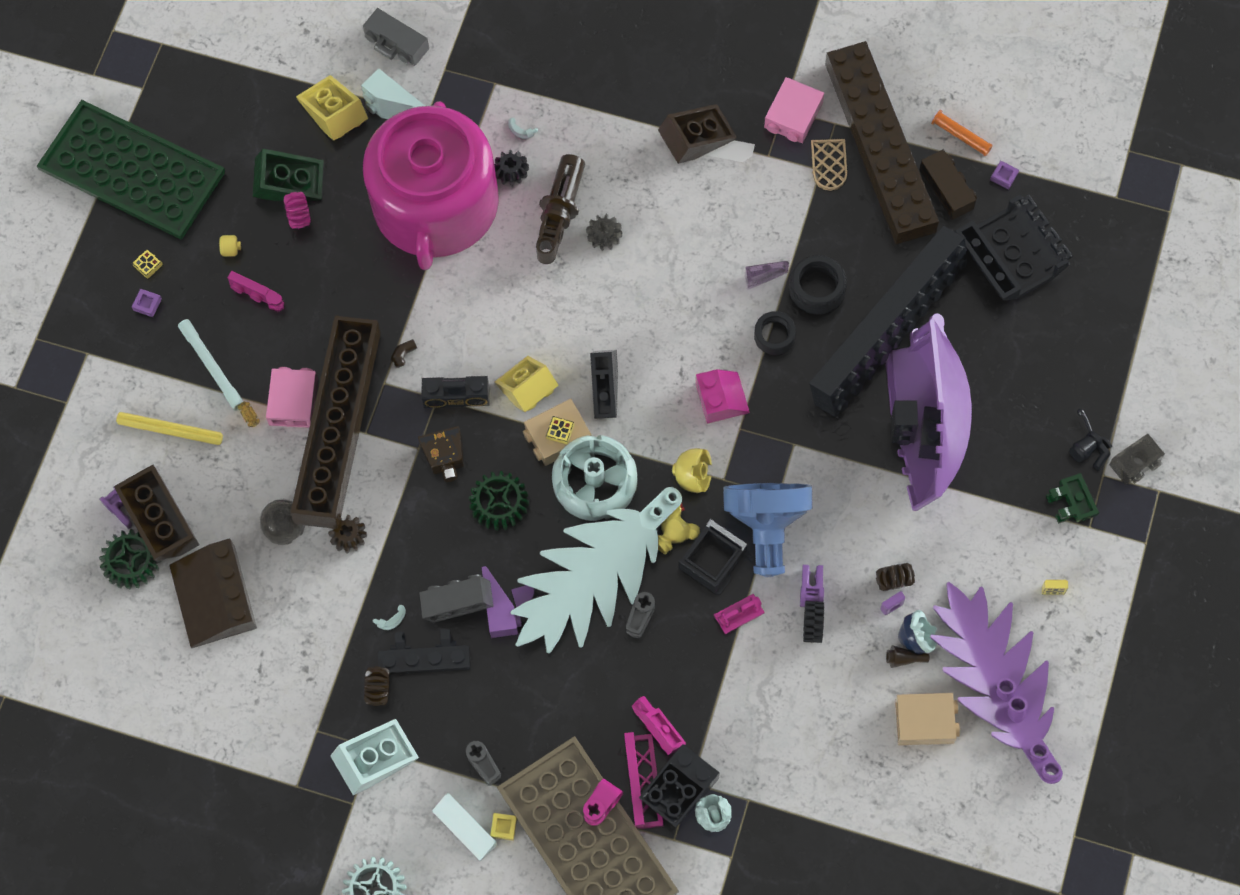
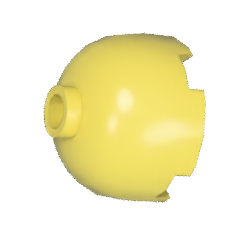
[672,448,712,493]

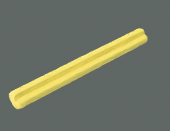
[116,412,223,445]

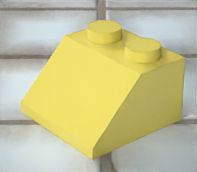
[495,356,559,412]

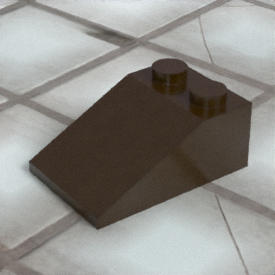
[658,104,737,164]

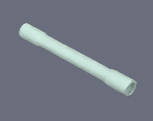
[178,319,245,411]

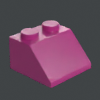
[696,369,750,424]

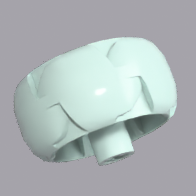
[552,435,637,521]

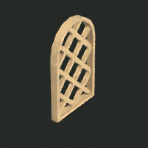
[811,139,848,191]

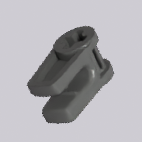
[626,592,655,638]
[466,741,501,786]

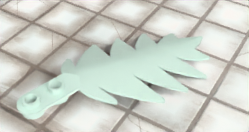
[510,487,682,653]

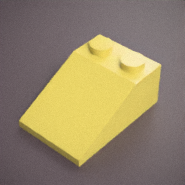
[296,75,368,140]

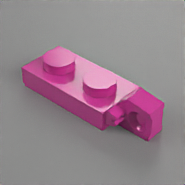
[632,696,686,755]

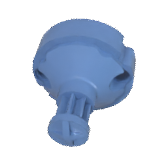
[723,483,813,577]

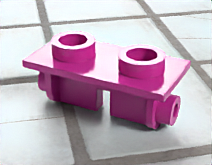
[714,594,765,634]

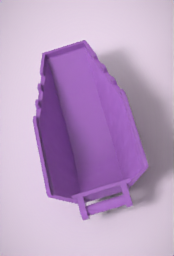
[886,314,972,511]

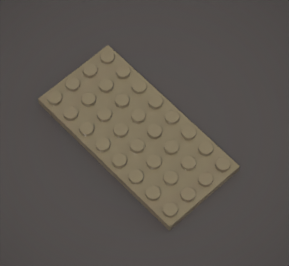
[497,736,679,895]

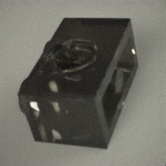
[1109,434,1165,485]

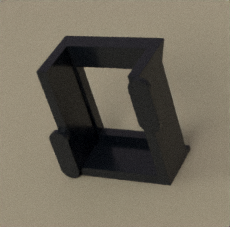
[678,519,747,595]

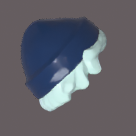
[898,610,937,654]

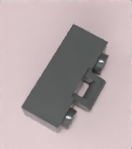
[363,8,429,66]

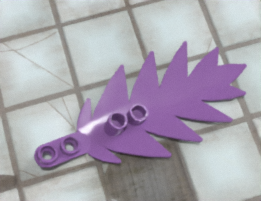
[930,582,1063,784]

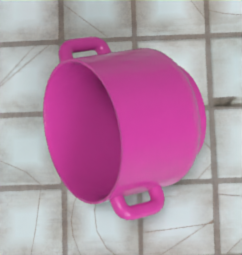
[363,101,499,270]

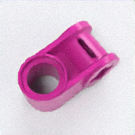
[583,778,623,826]

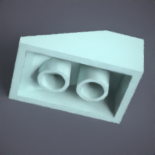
[361,68,425,119]
[331,719,419,795]

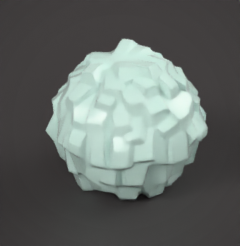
[694,794,732,832]

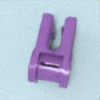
[99,487,133,529]
[800,564,824,607]

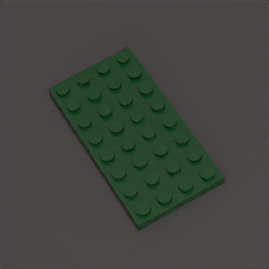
[37,99,226,240]

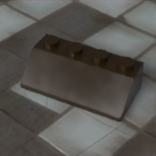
[114,465,200,561]

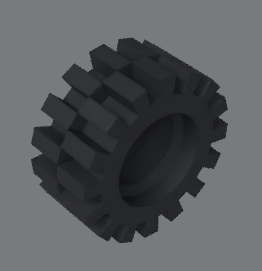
[803,601,824,643]

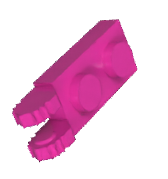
[227,271,284,312]

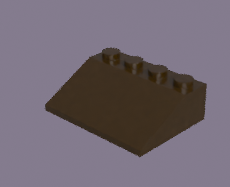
[169,538,257,649]

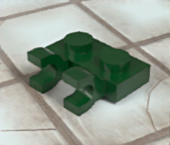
[1046,473,1099,524]

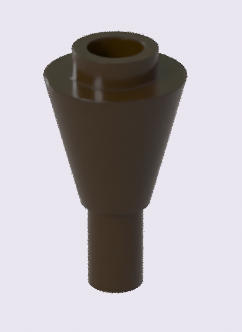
[886,645,930,668]

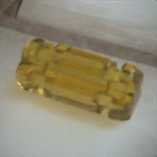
[238,401,260,427]

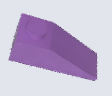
[482,566,522,638]

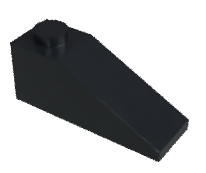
[590,350,618,419]

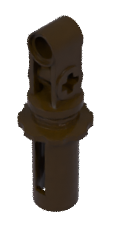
[536,154,585,264]

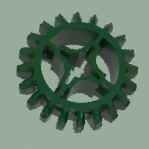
[469,471,529,531]
[99,529,161,590]

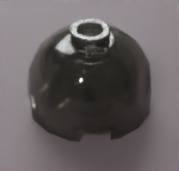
[260,499,305,545]

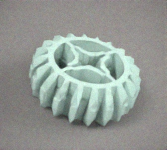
[342,857,407,895]

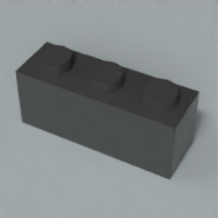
[419,575,494,623]

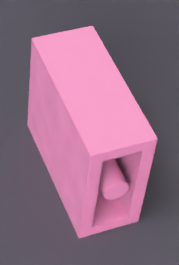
[764,77,824,144]
[266,367,319,428]

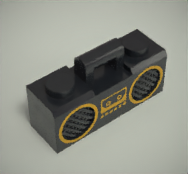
[421,376,490,408]

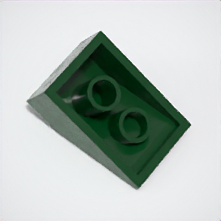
[253,148,324,201]

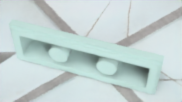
[432,793,497,861]

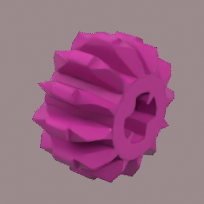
[284,192,311,229]

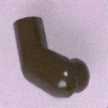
[391,339,417,368]

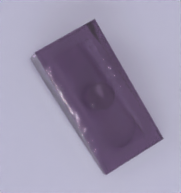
[745,261,789,290]

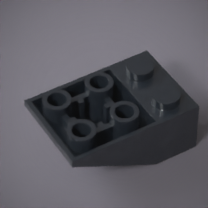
[639,744,720,827]

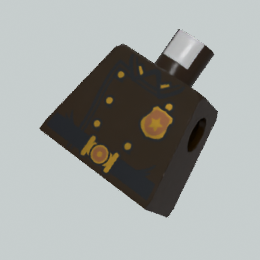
[418,426,464,482]

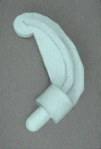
[508,118,538,139]
[373,605,406,630]

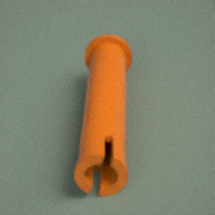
[931,110,993,156]

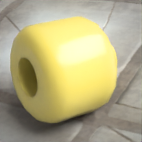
[219,235,241,257]

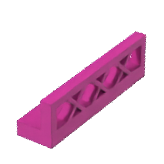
[624,732,663,829]

